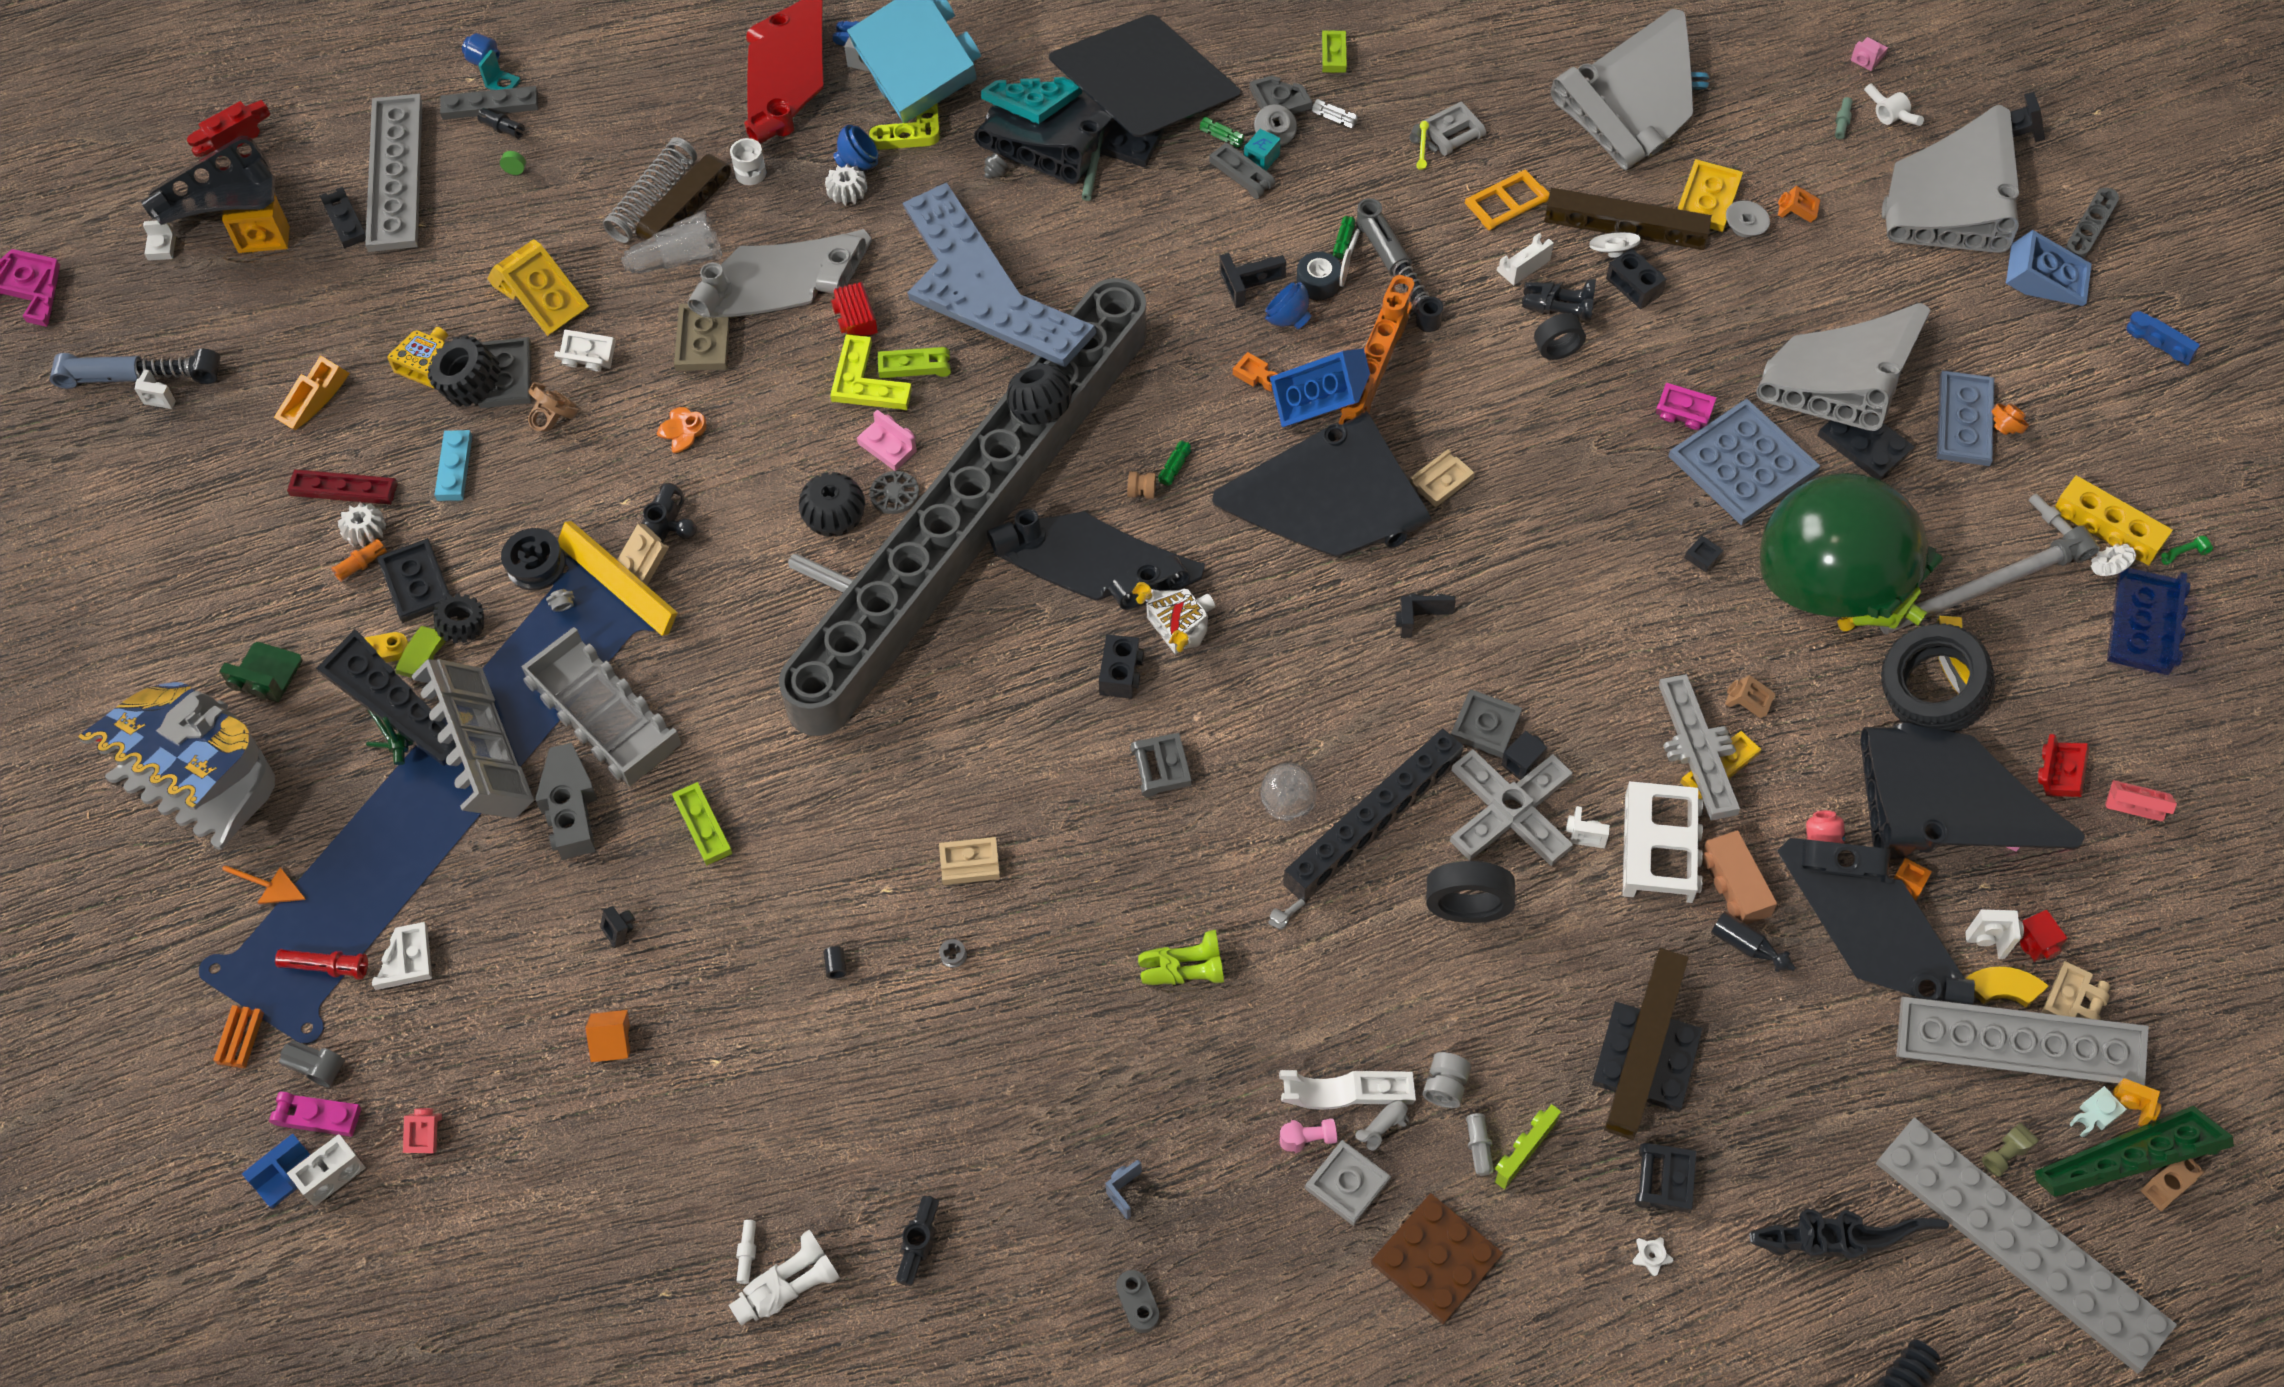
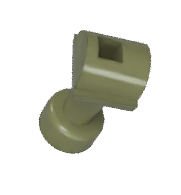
[1982,1122,2040,1177]

